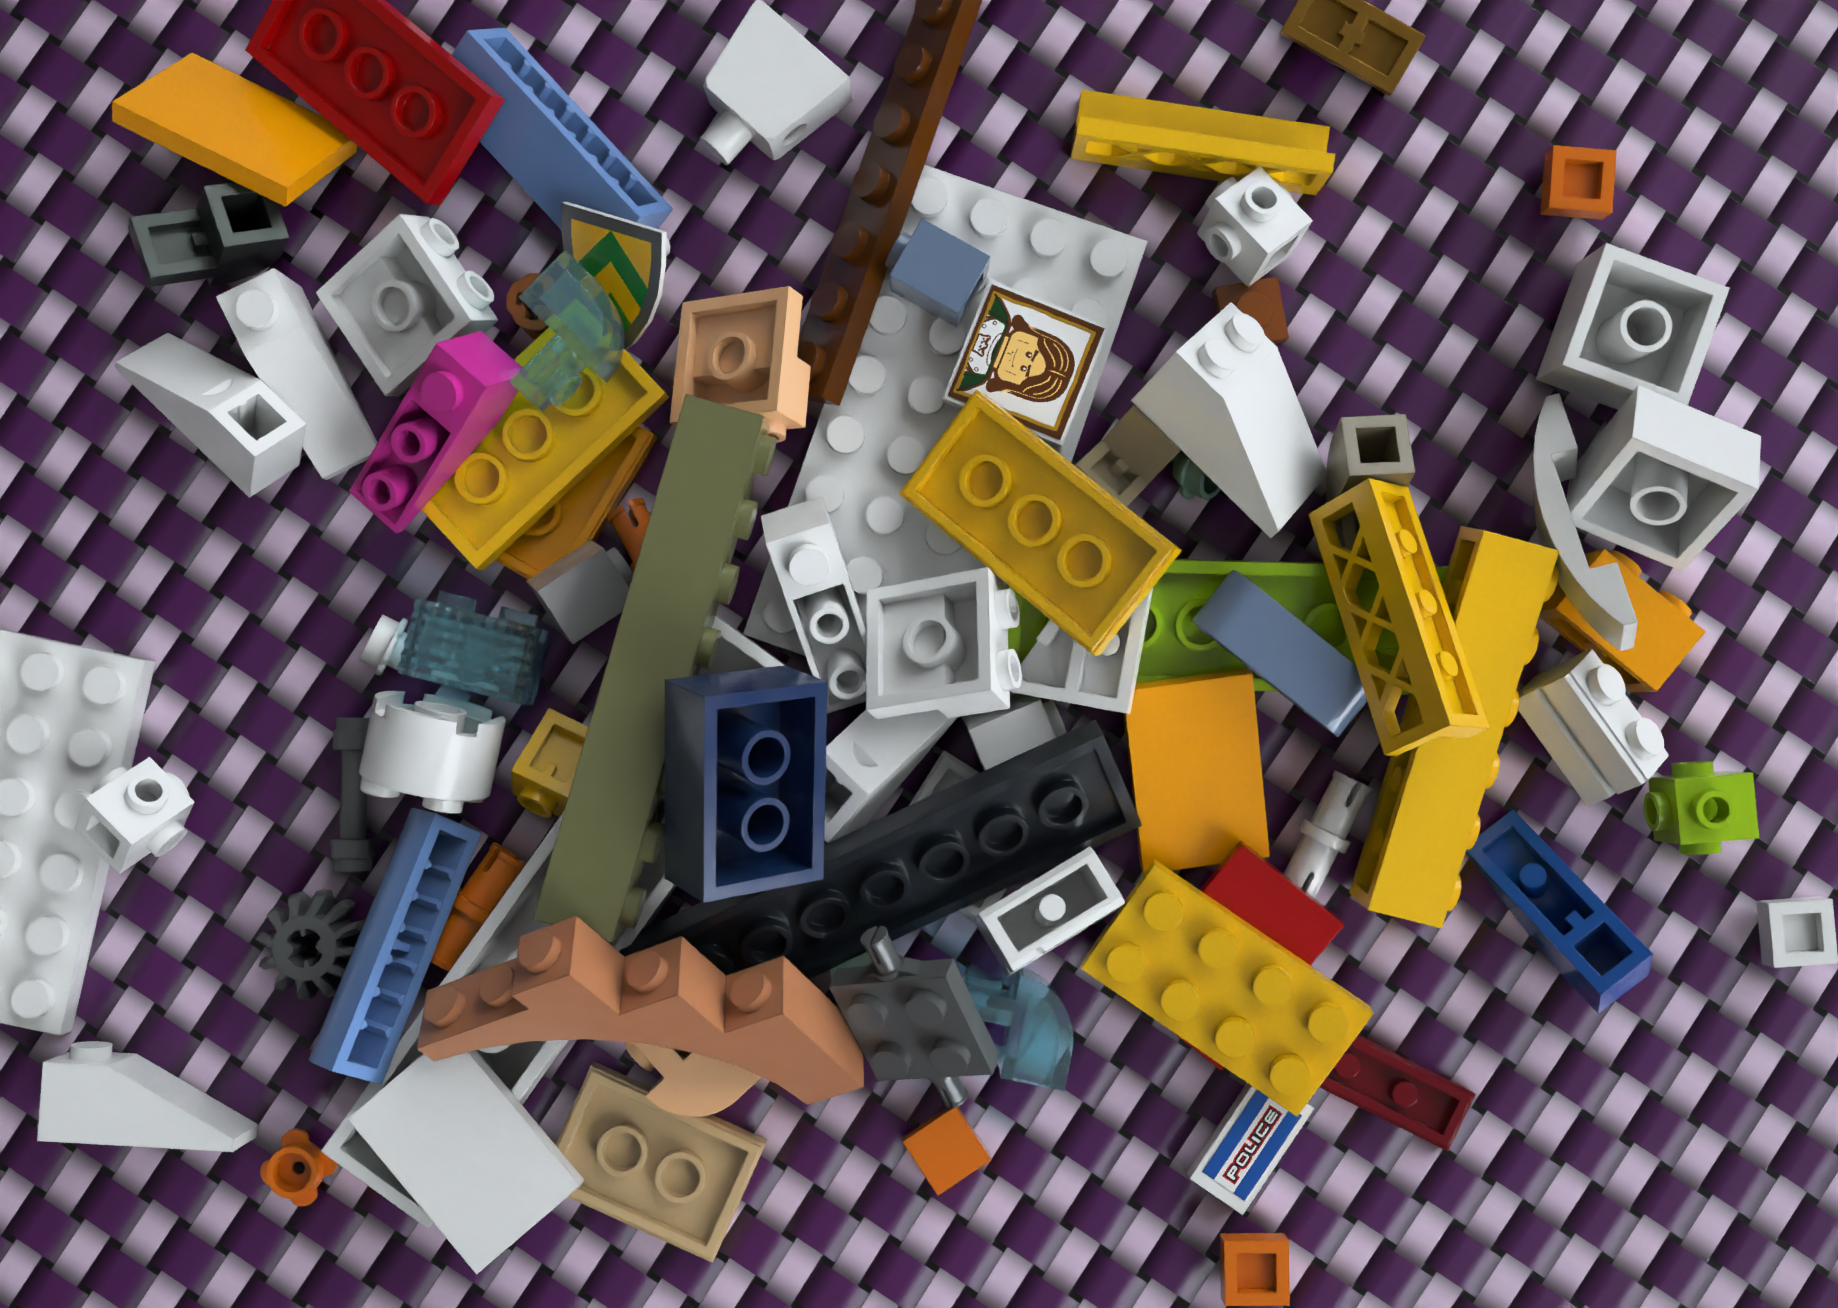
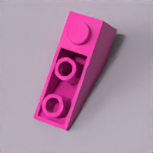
[349,331,529,534]

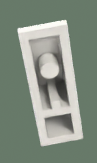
[216,268,378,480]
[37,1041,258,1152]

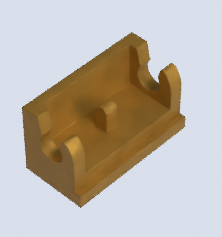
[1279,0,1426,96]

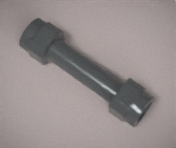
[330,717,375,872]

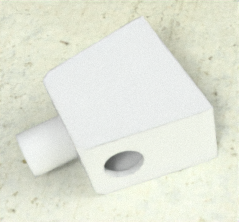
[700,0,852,165]

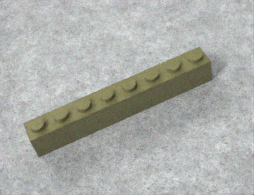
[533,394,777,942]

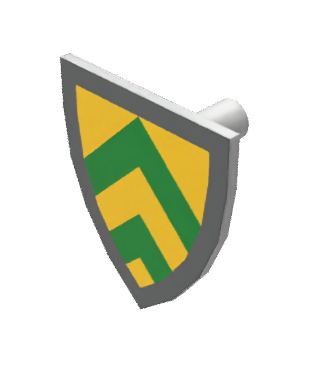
[561,201,670,350]

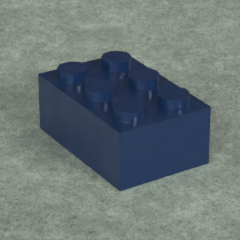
[665,665,827,903]

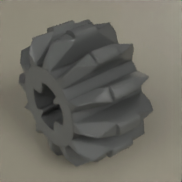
[256,889,366,1000]

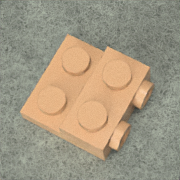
[669,286,811,443]

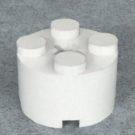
[359,691,506,813]

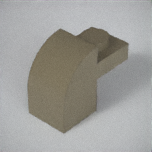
[1075,404,1181,507]
[1326,414,1415,561]

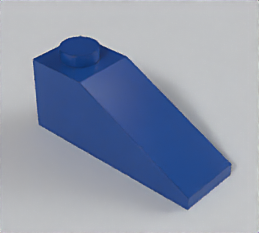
[1465,809,1653,1014]

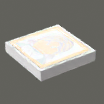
[942,279,1110,449]

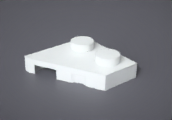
[1010,588,1153,714]

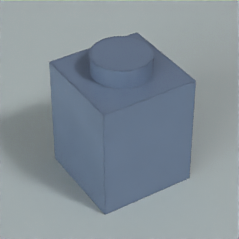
[885,218,990,327]

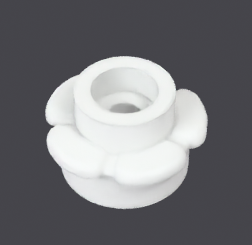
[360,615,415,676]

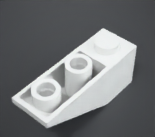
[115,333,306,498]
[761,496,867,714]
[824,710,958,843]

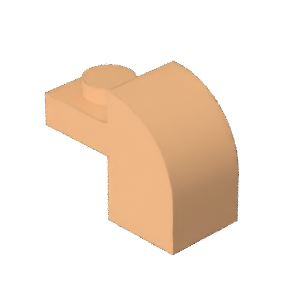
[625,1042,761,1117]

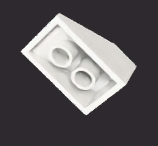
[1131,302,1327,538]

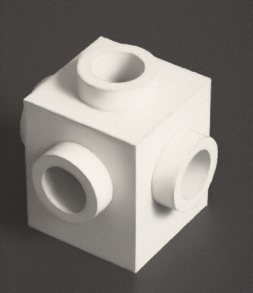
[1197,166,1313,287]
[74,757,194,874]

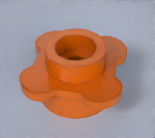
[260,1128,338,1206]

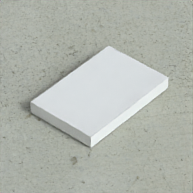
[347,1050,584,1275]

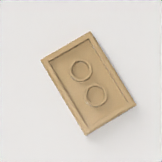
[555,1062,767,1263]

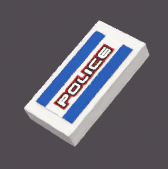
[1187,1083,1314,1215]

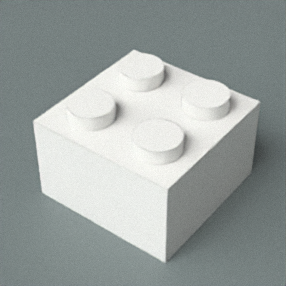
[1536,243,1729,410]
[1566,385,1761,571]

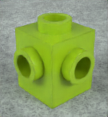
[1643,761,1759,855]

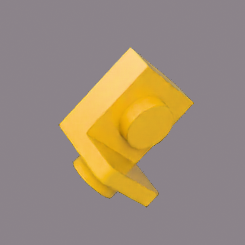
[511,708,589,818]

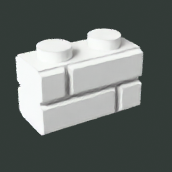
[1518,648,1669,806]
[975,847,1125,976]

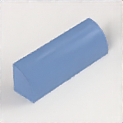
[452,28,673,230]
[308,808,481,1084]

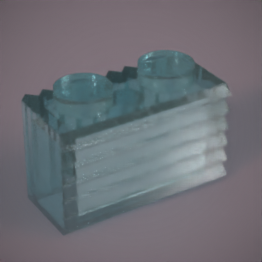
[397,590,553,705]

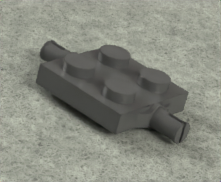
[829,926,1000,1108]

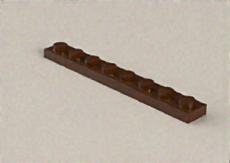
[797,0,982,406]

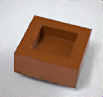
[1212,276,1289,345]

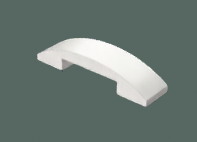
[1533,393,1638,651]

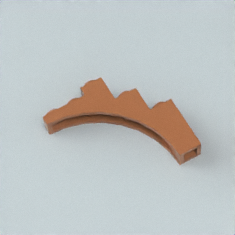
[417,916,864,1105]

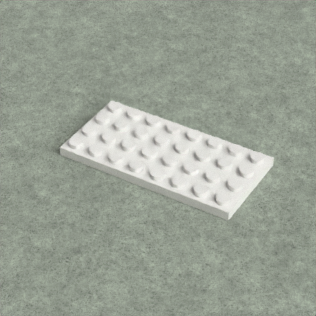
[743,165,1148,656]

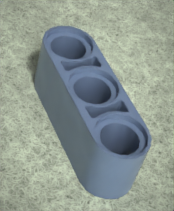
[1191,570,1367,737]

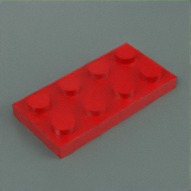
[245,0,505,206]

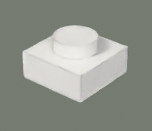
[1756,896,1838,968]

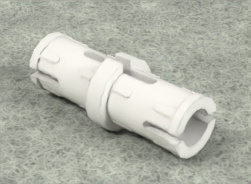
[1284,770,1373,899]

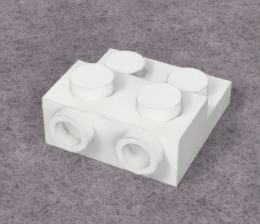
[316,214,498,396]
[866,567,1022,719]

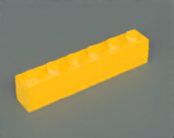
[1349,526,1559,929]

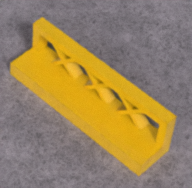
[1070,90,1335,195]
[1308,478,1490,756]

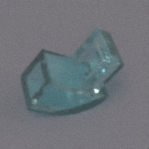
[509,250,625,411]
[964,968,1073,1091]

